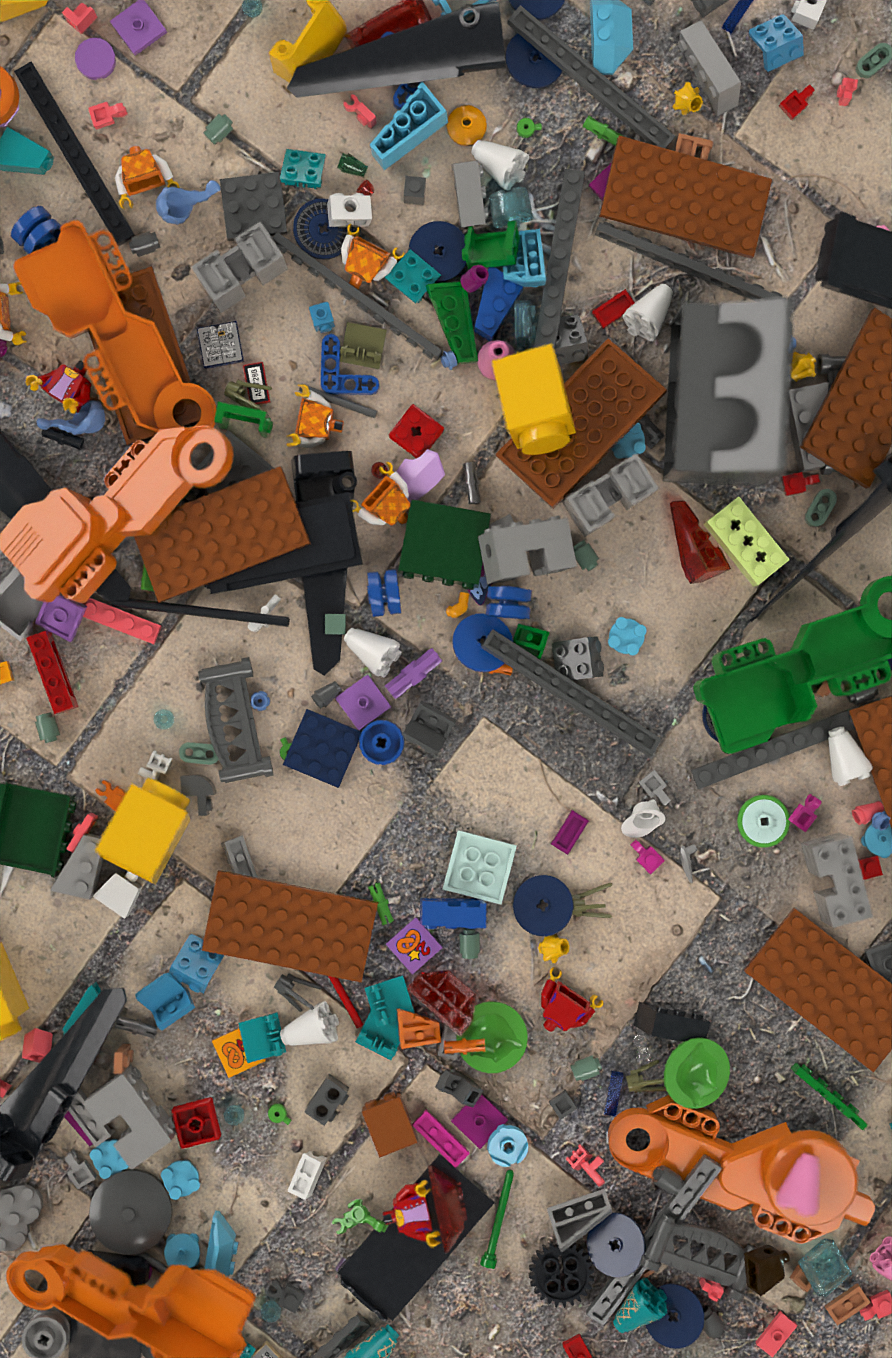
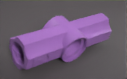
[385,648,442,699]

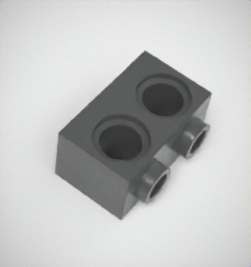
[304,1074,349,1126]

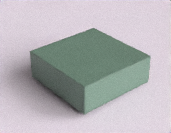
[325,614,346,634]

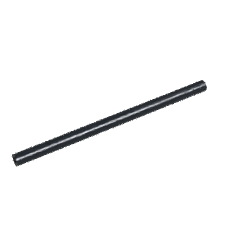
[111,598,290,627]

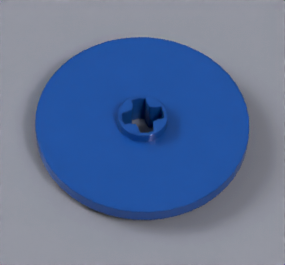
[452,613,513,672]

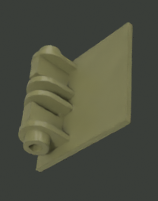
[340,322,387,369]

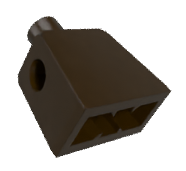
[744,1245,790,1296]

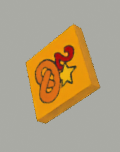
[212,1028,266,1078]

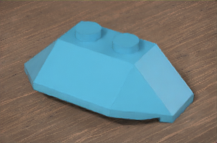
[590,0,633,75]
[503,229,546,287]
[204,1210,239,1277]

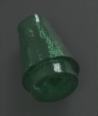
[337,153,368,178]

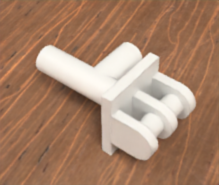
[248,594,281,632]
[138,750,173,781]

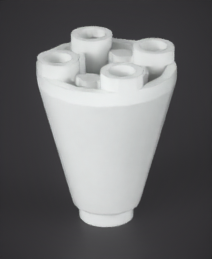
[471,140,529,191]
[623,284,673,341]
[344,627,402,678]
[828,726,873,786]
[280,1001,339,1046]

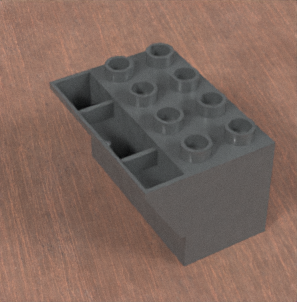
[663,298,793,487]

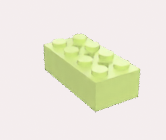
[703,497,789,587]

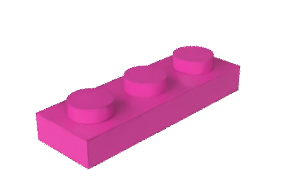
[412,1109,470,1168]

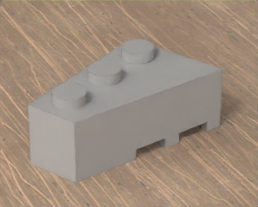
[452,161,489,227]
[50,833,104,900]
[547,1189,613,1253]

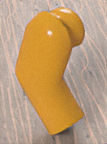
[446,592,470,618]

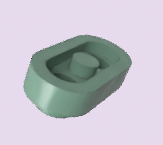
[856,43,892,79]
[805,489,837,527]
[179,742,218,765]

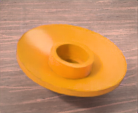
[447,105,487,146]

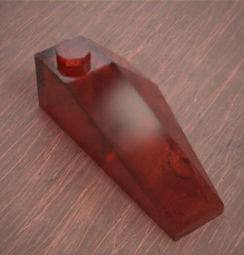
[670,500,731,584]

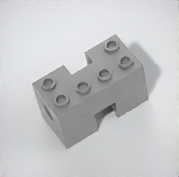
[192,221,288,313]
[563,453,659,537]
[478,516,577,584]
[801,833,873,928]
[83,1064,176,1170]

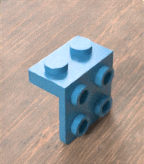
[749,15,804,72]
[169,934,224,994]
[135,973,195,1031]

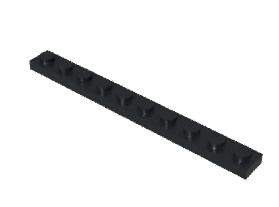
[14,61,135,247]

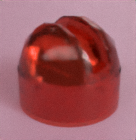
[357,179,374,197]
[371,462,388,479]

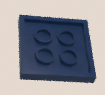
[283,708,362,788]

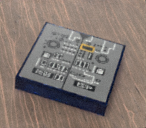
[197,321,244,369]

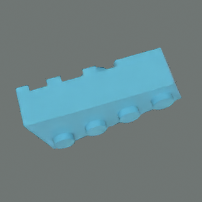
[370,82,448,171]

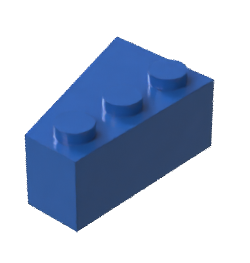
[474,267,524,342]
[420,898,486,929]

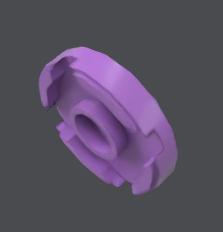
[75,38,116,80]

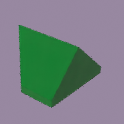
[513,624,550,660]

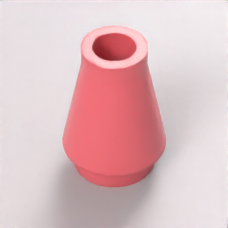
[852,801,884,825]

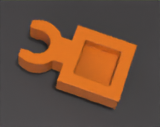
[95,780,126,811]

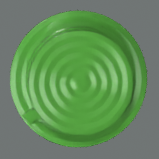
[456,1001,528,1073]
[664,1038,730,1109]

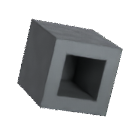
[404,176,426,205]

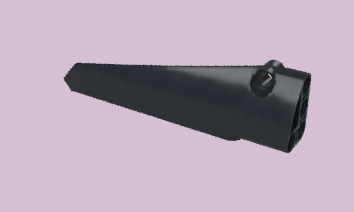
[287,2,506,98]
[0,428,131,601]
[291,451,357,676]
[750,453,892,622]
[0,988,127,1182]

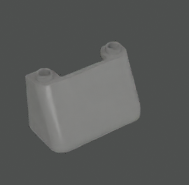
[0,564,43,641]

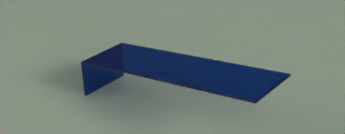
[722,0,753,34]
[604,1071,623,1117]

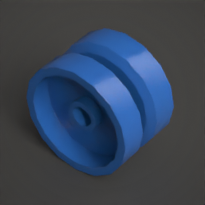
[11,206,61,254]
[367,569,401,617]
[486,586,532,619]
[359,720,404,765]

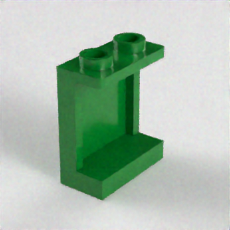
[462,221,520,269]
[214,402,273,438]

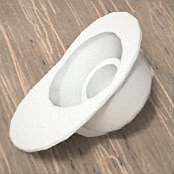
[621,799,666,838]

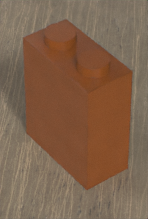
[362,1092,418,1158]

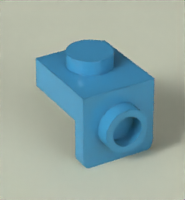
[309,302,335,333]

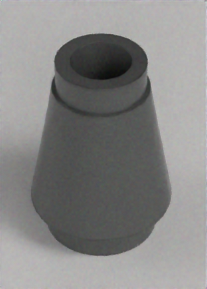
[311,681,342,709]

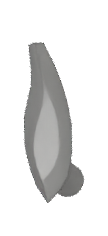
[680,844,697,883]

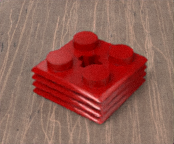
[389,404,444,459]
[171,1097,221,1149]

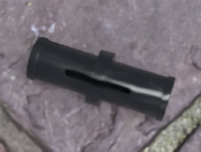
[41,427,85,450]

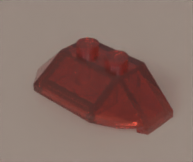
[407,970,476,1037]
[428,1165,468,1253]

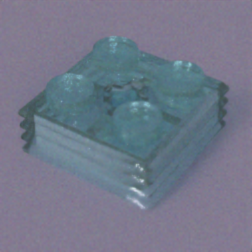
[515,300,535,348]
[798,1238,852,1298]

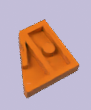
[396,1009,441,1049]

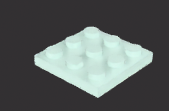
[443,830,517,905]

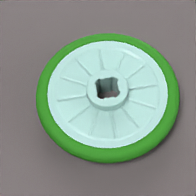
[737,795,790,848]

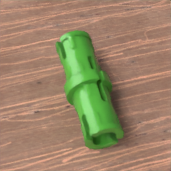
[583,116,623,146]
[368,882,394,925]

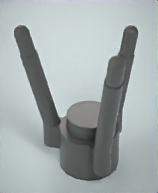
[274,974,322,1012]

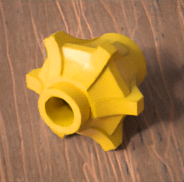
[672,82,703,115]
[790,351,817,382]
[538,934,570,963]

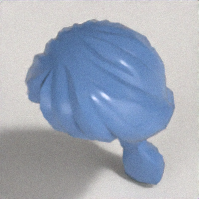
[156,180,221,225]
[37,400,106,435]

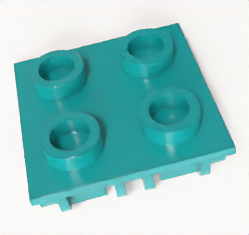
[280,149,326,189]
[385,249,441,304]
[365,975,415,1027]
[355,1011,400,1060]
[238,1012,286,1063]

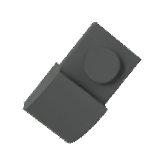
[180,775,217,816]
[435,1069,484,1107]

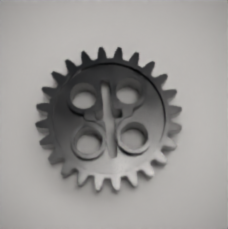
[528,1240,595,1308]

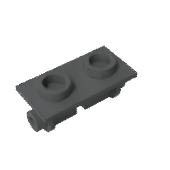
[638,415,665,449]

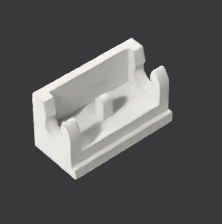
[288,1151,327,1200]

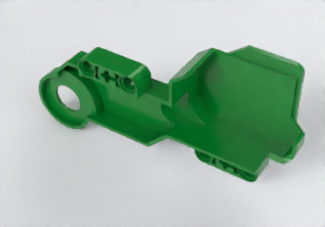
[693,576,892,754]

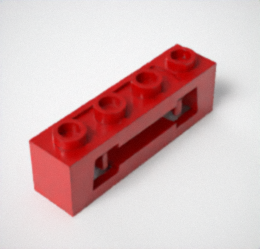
[26,631,79,714]

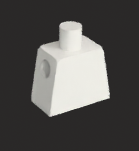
[93,871,142,919]

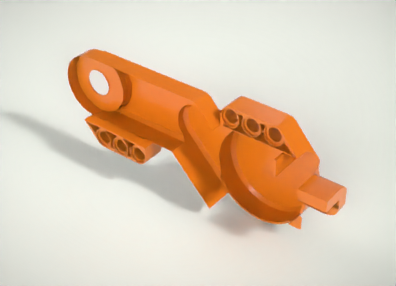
[608,1095,875,1244]

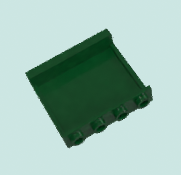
[398,499,491,590]
[0,782,77,878]

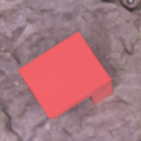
[62,3,97,34]
[22,1028,53,1063]

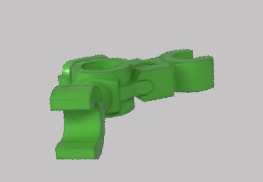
[332,1199,388,1234]

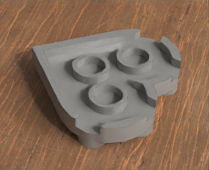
[0,1183,43,1251]

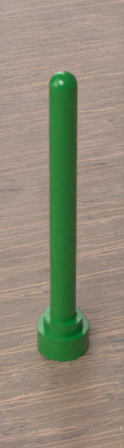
[480,1170,514,1269]

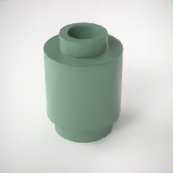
[203,114,233,145]
[573,540,599,571]
[35,712,60,743]
[459,928,480,959]
[571,1055,602,1081]

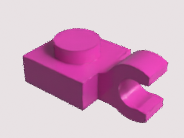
[788,794,822,833]
[630,839,665,875]

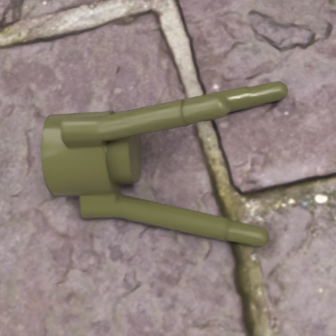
[224,379,272,410]
[572,882,612,918]
[626,1060,667,1093]

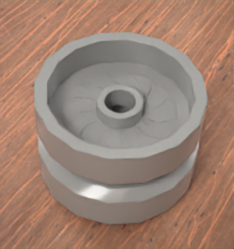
[22,1306,71,1358]

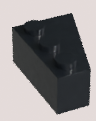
[634,1002,710,1042]

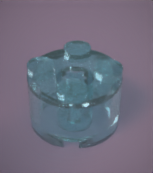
[489,187,533,228]

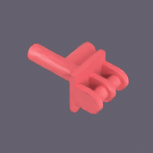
[566,1144,605,1187]

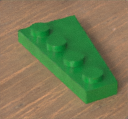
[426,282,478,364]
[791,1063,868,1131]

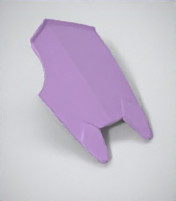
[396,449,445,503]

